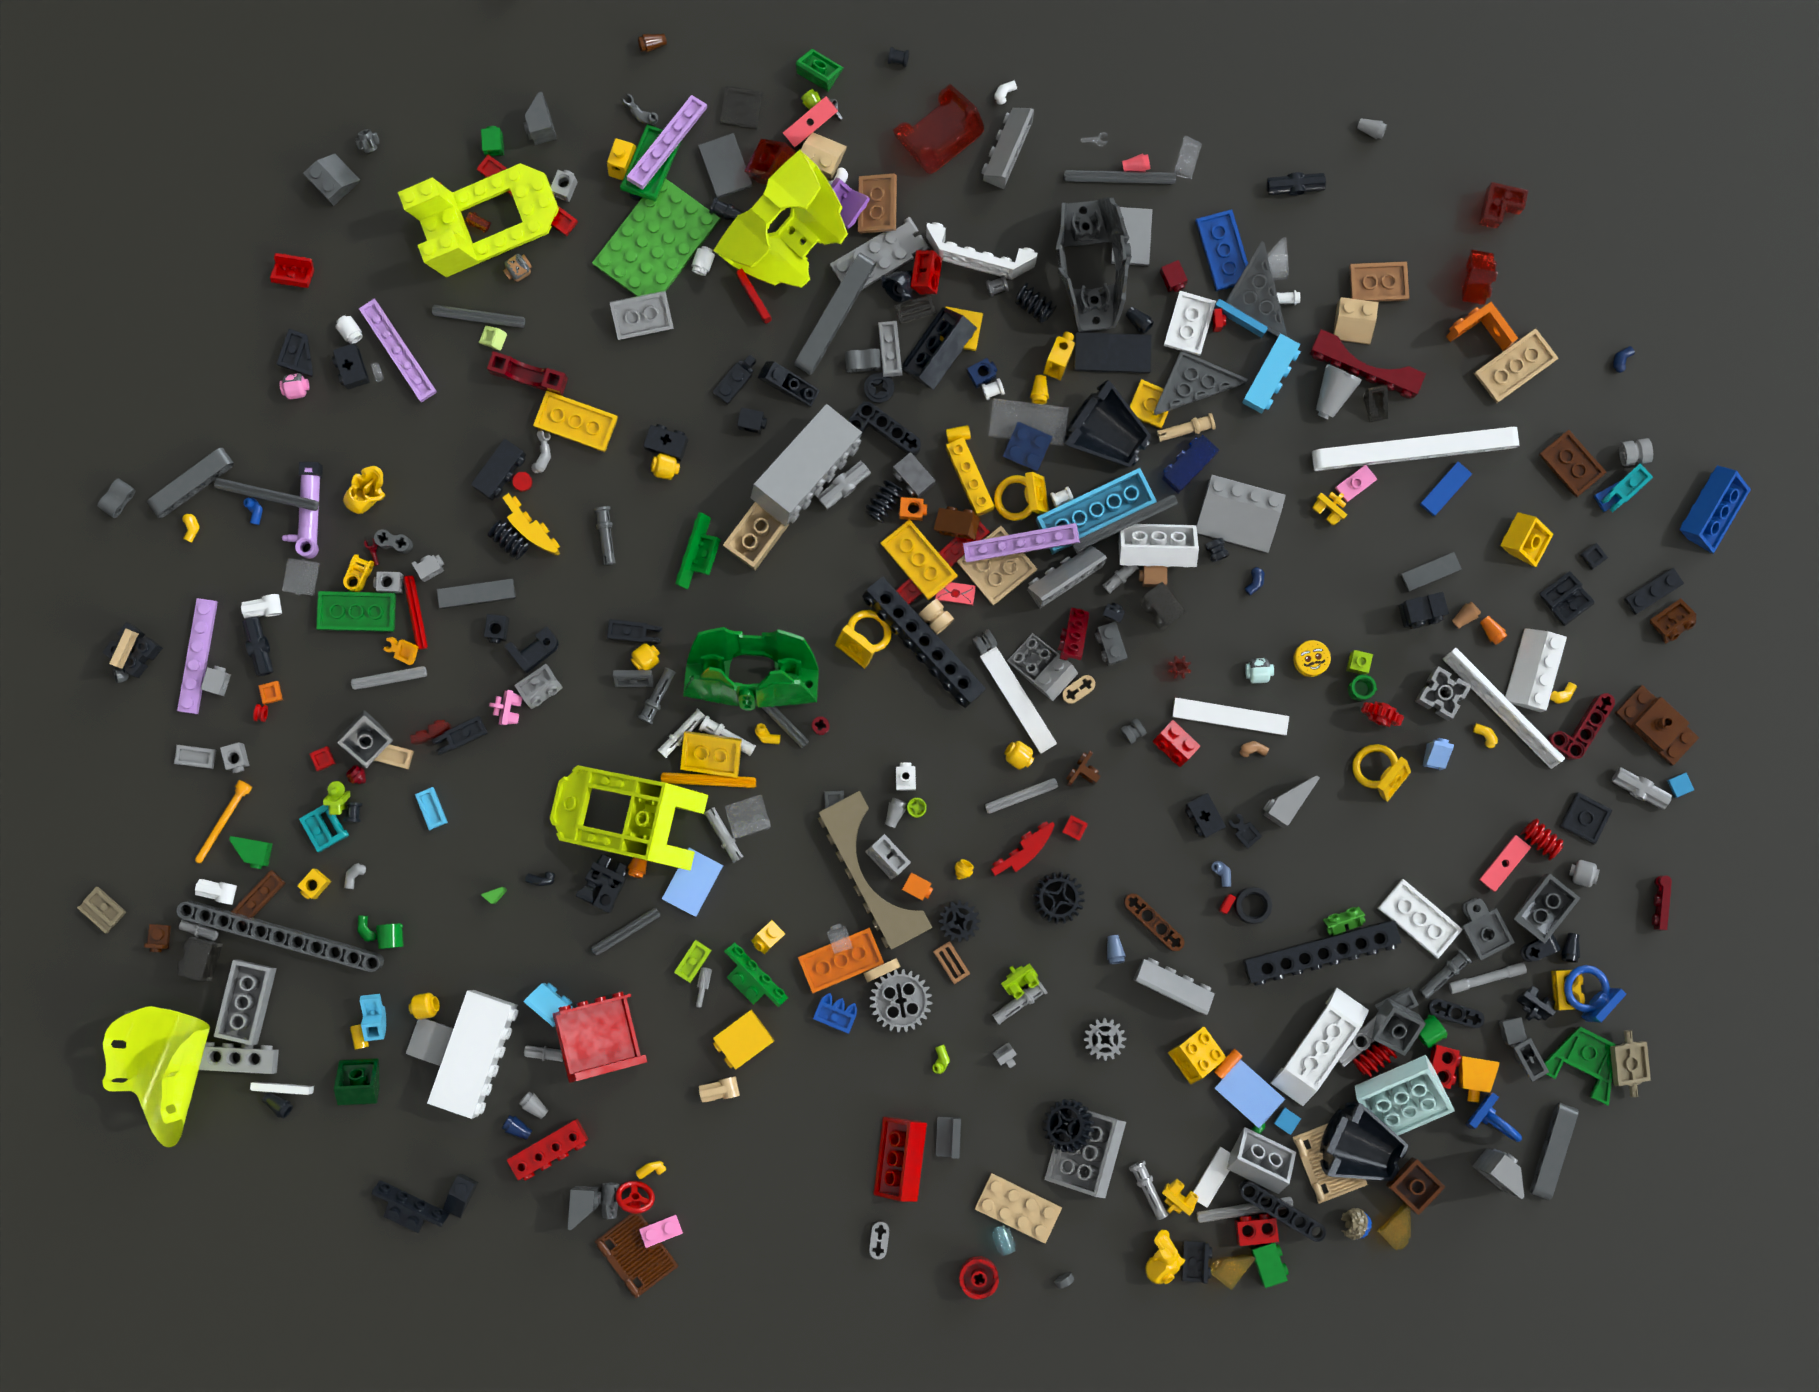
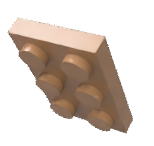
[858,173,897,233]
[1349,262,1409,302]

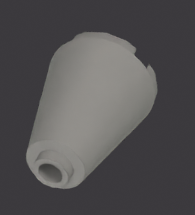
[1316,364,1361,419]

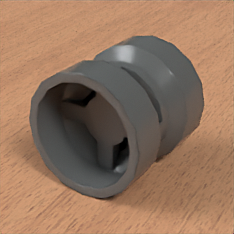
[972,629,998,655]
[1120,718,1147,744]

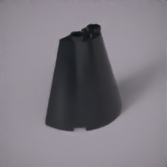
[1063,380,1151,467]
[1320,1102,1409,1181]

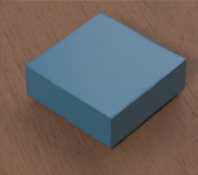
[1667,773,1694,798]
[1274,1107,1301,1135]

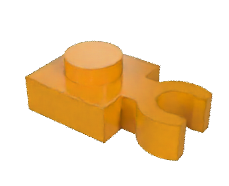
[383,637,419,665]

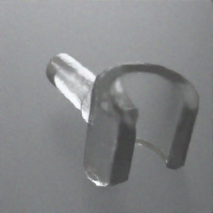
[1081,132,1108,146]

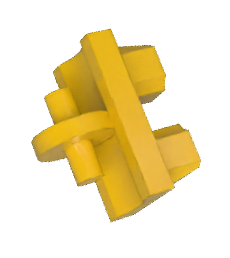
[1312,492,1347,526]
[1162,1179,1199,1216]

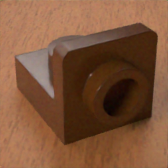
[144,924,171,952]

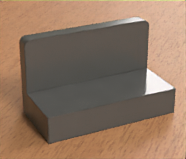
[936,1117,961,1159]

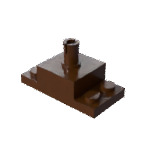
[1615,685,1699,766]

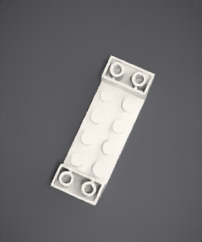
[926,222,1037,280]
[1271,988,1369,1106]

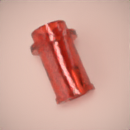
[465,212,491,233]

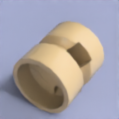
[918,599,954,635]

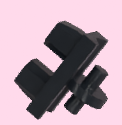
[1516,986,1556,1021]

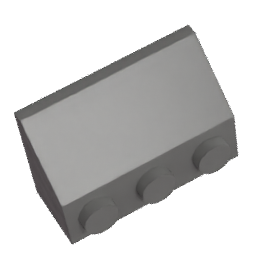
[1227,1127,1296,1194]

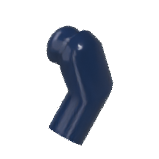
[1613,346,1635,373]
[1244,567,1265,596]

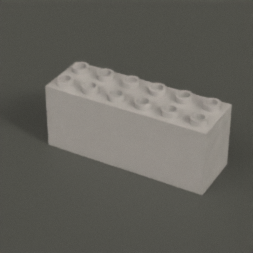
[750,404,862,526]

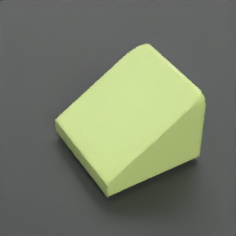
[479,326,507,350]

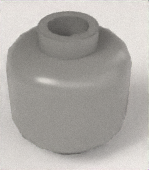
[1569,860,1600,887]

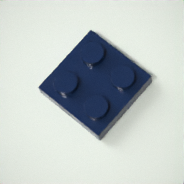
[1003,421,1053,471]

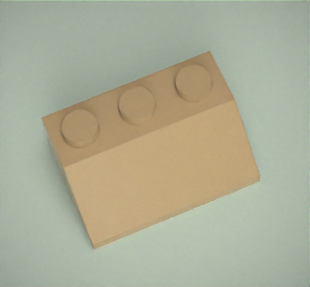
[723,502,789,570]

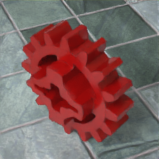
[1361,701,1404,727]

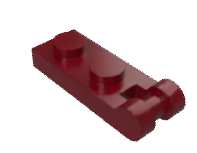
[1652,875,1672,930]

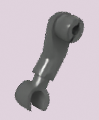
[622,94,658,125]

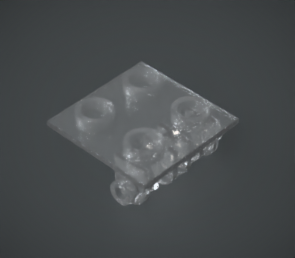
[725,795,771,839]

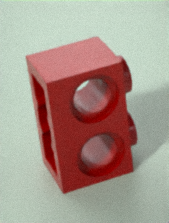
[911,250,942,294]
[1429,1044,1461,1089]
[1235,1213,1279,1246]

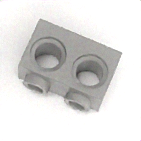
[865,834,911,880]

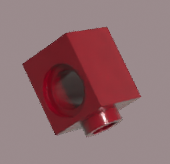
[1160,260,1188,292]

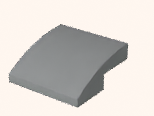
[406,1019,454,1066]

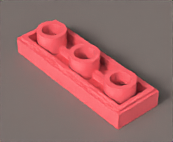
[783,96,838,147]
[1479,835,1531,892]

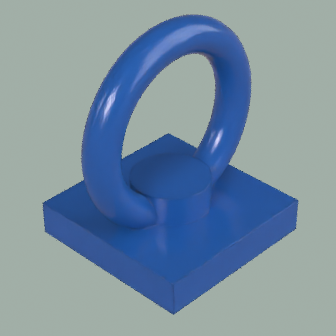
[1564,965,1626,1023]
[1465,1092,1522,1142]

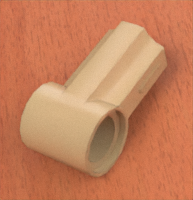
[699,1076,740,1103]

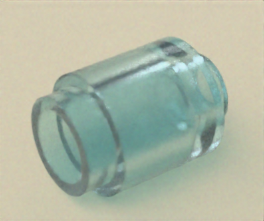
[991,1225,1016,1256]

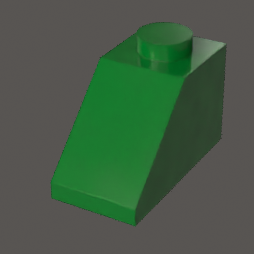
[229,836,273,869]

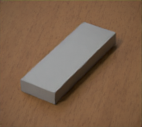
[878,321,902,377]

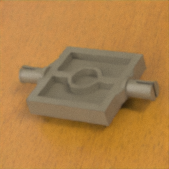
[1610,1030,1651,1097]

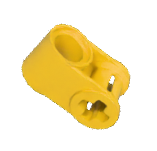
[343,554,374,592]

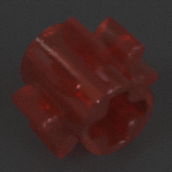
[1168,656,1191,679]

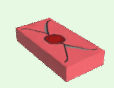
[935,582,976,605]

